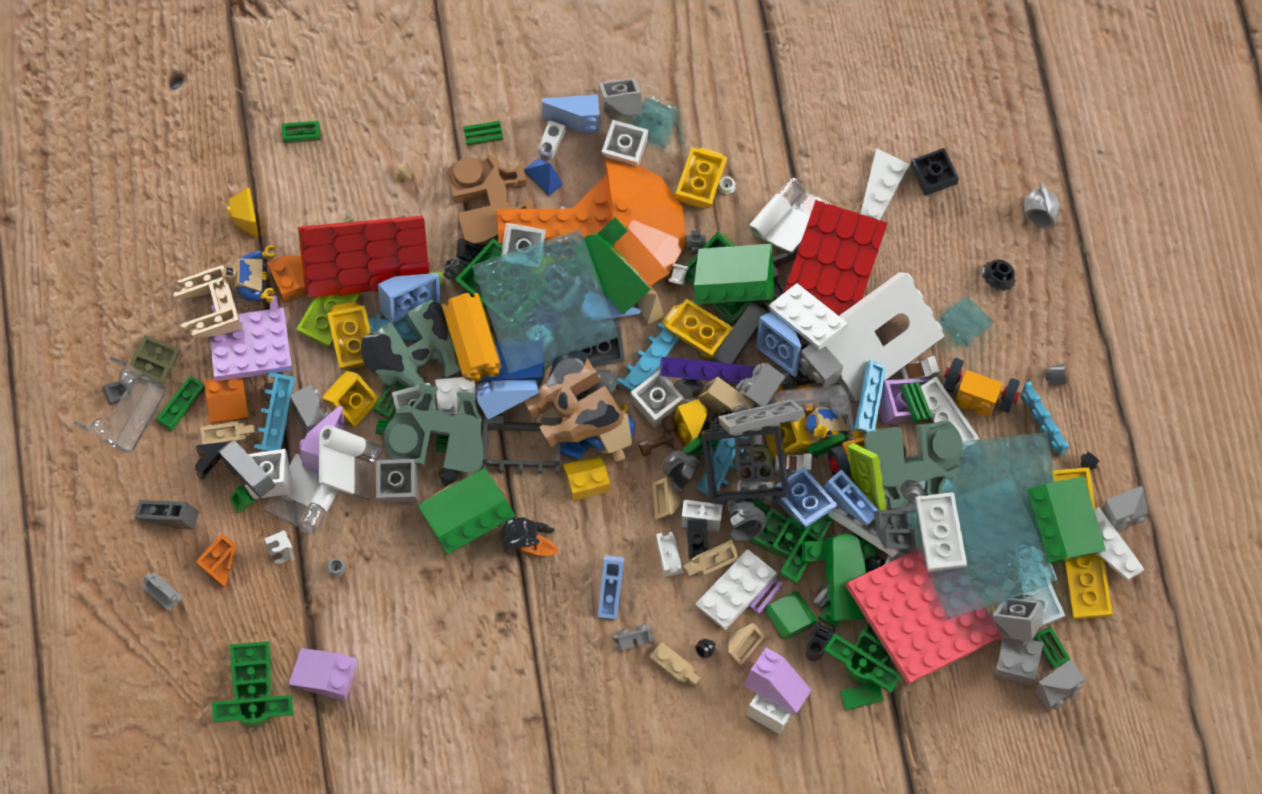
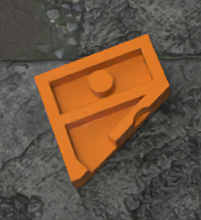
[195,534,237,588]

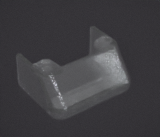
[73,356,166,453]
[770,384,855,449]

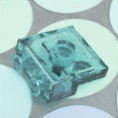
[633,97,680,148]
[939,296,993,348]

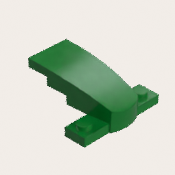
[560,216,652,315]
[734,498,834,584]
[802,534,876,621]
[824,622,902,694]
[212,641,294,727]

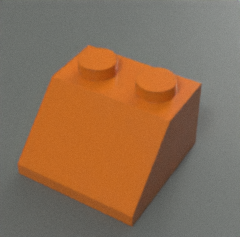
[267,256,305,304]
[204,378,249,424]

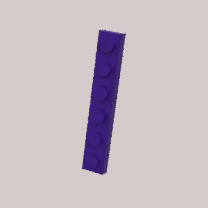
[659,357,756,384]

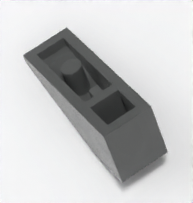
[134,500,199,529]

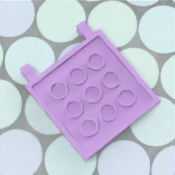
[210,296,292,381]

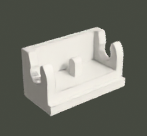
[681,500,723,532]
[265,530,295,564]
[656,532,683,577]
[746,694,792,735]

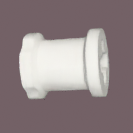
[669,263,689,286]

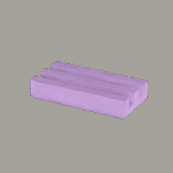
[748,578,783,615]

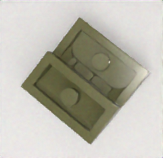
[128,335,181,383]

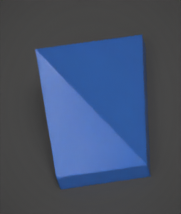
[524,158,563,196]

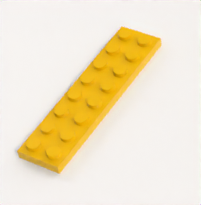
[1050,467,1113,620]

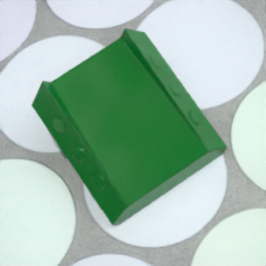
[764,591,818,639]

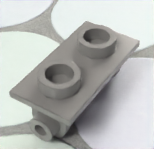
[140,573,183,611]
[612,624,655,650]

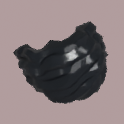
[500,517,554,553]

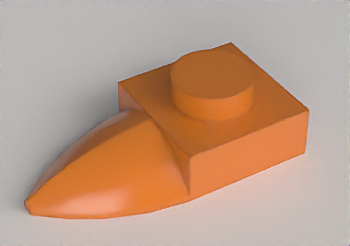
[518,535,559,556]

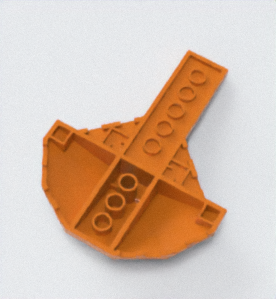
[496,158,686,287]

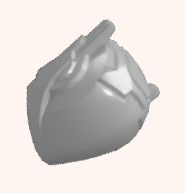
[1024,183,1060,228]

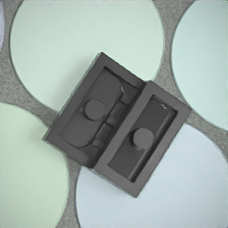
[874,510,915,549]

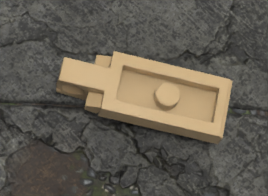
[200,422,255,444]
[683,540,739,576]
[649,642,700,687]

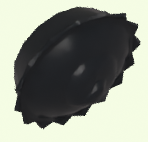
[981,259,1016,291]

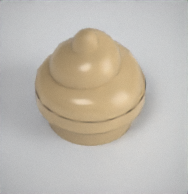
[395,162,414,181]

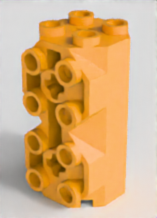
[442,293,502,383]

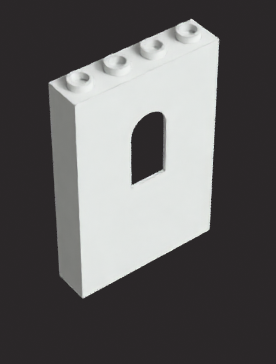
[826,272,944,401]

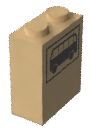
[696,377,755,416]

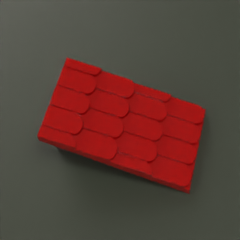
[783,200,888,316]
[298,215,430,297]

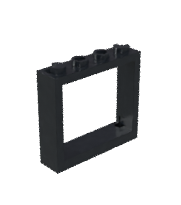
[701,424,789,505]

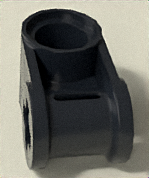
[805,621,836,662]

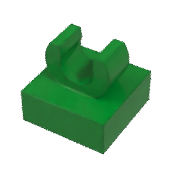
[229,486,255,513]
[818,601,841,629]

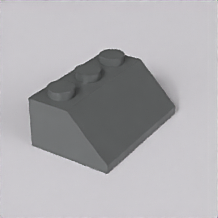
[561,318,625,366]

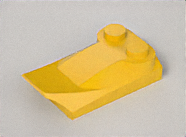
[675,147,727,209]
[661,298,733,359]
[327,301,371,369]

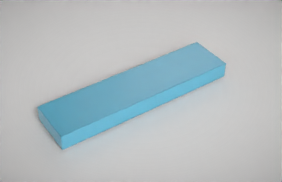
[854,360,886,434]

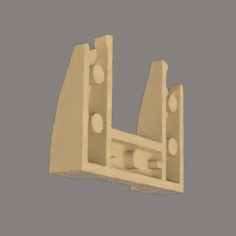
[174,265,242,338]

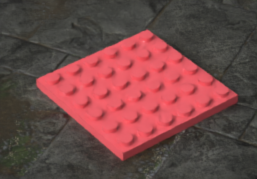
[845,547,1003,685]

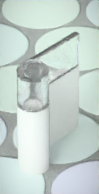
[748,178,833,254]
[319,425,382,500]
[264,454,339,534]

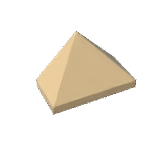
[636,289,665,326]
[652,477,684,520]
[729,623,765,666]

